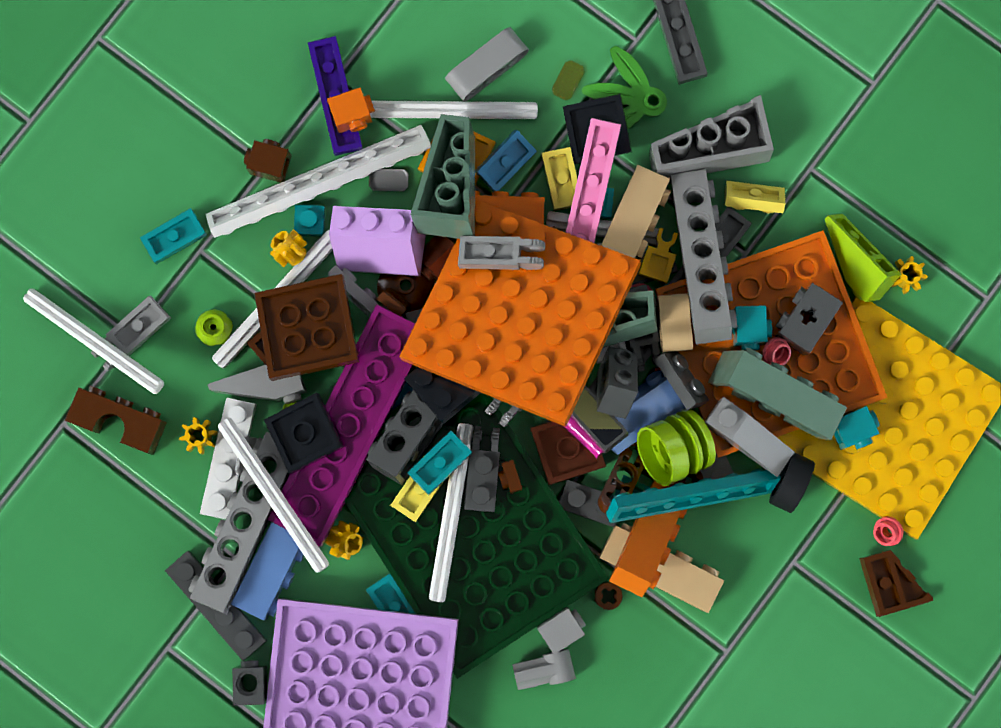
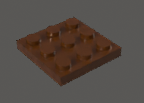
[254,274,360,381]

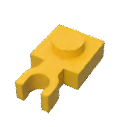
[638,228,678,284]

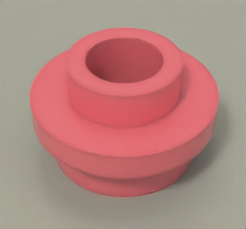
[762,337,791,366]
[873,516,904,546]

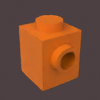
[327,87,375,133]

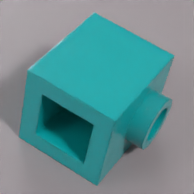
[733,306,772,351]
[834,406,880,450]

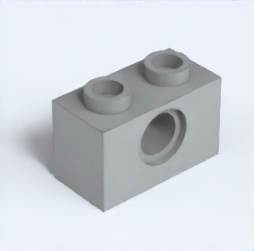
[537,607,586,655]

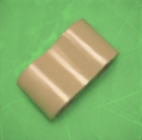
[657,293,693,352]

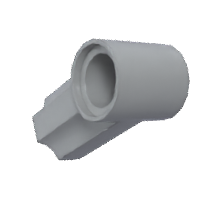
[512,649,576,690]

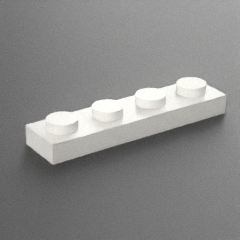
[200,398,257,519]

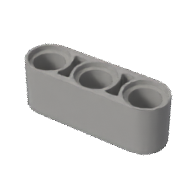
[445,27,529,101]

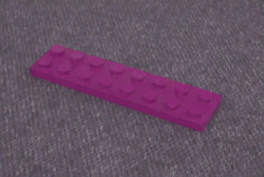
[267,304,415,547]

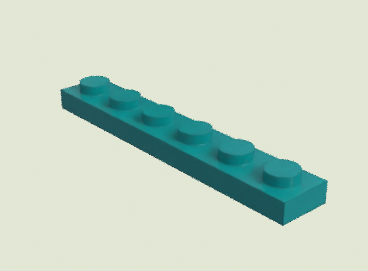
[606,468,781,523]

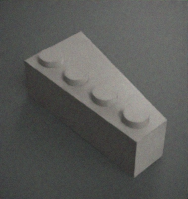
[649,95,774,180]

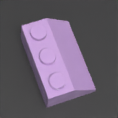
[329,206,426,276]

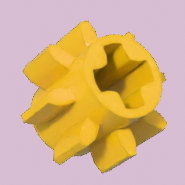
[270,229,307,267]
[892,256,928,294]
[179,417,218,454]
[325,521,364,560]

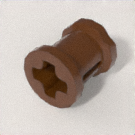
[594,583,623,610]

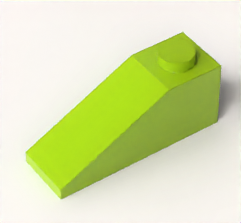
[825,214,902,302]

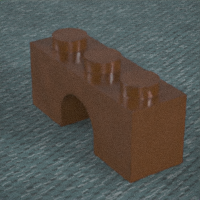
[65,386,167,455]

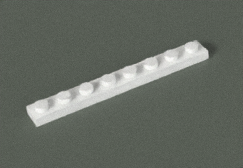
[206,125,431,238]

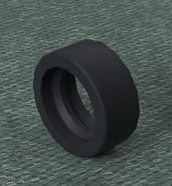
[769,452,815,513]

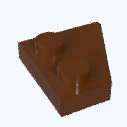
[859,550,933,617]

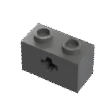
[775,283,843,356]
[597,346,638,419]

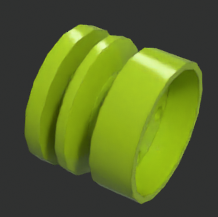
[637,409,716,486]

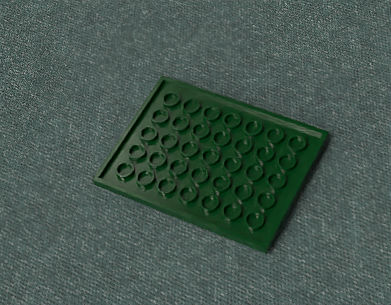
[345,393,609,679]

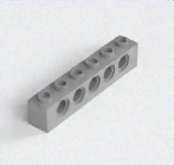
[670,169,737,344]
[189,432,290,615]

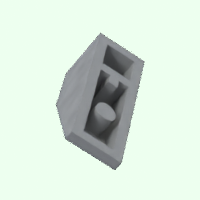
[207,365,307,404]
[704,397,794,477]

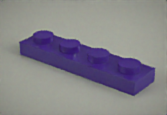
[308,36,363,156]

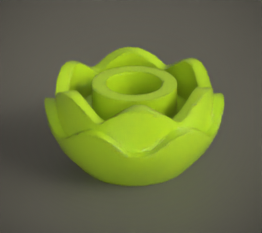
[195,309,233,346]

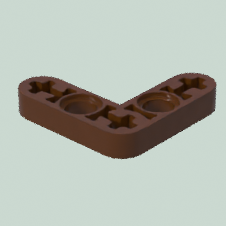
[598,442,704,514]

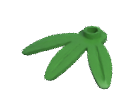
[582,46,667,129]

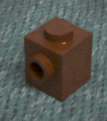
[244,139,292,183]

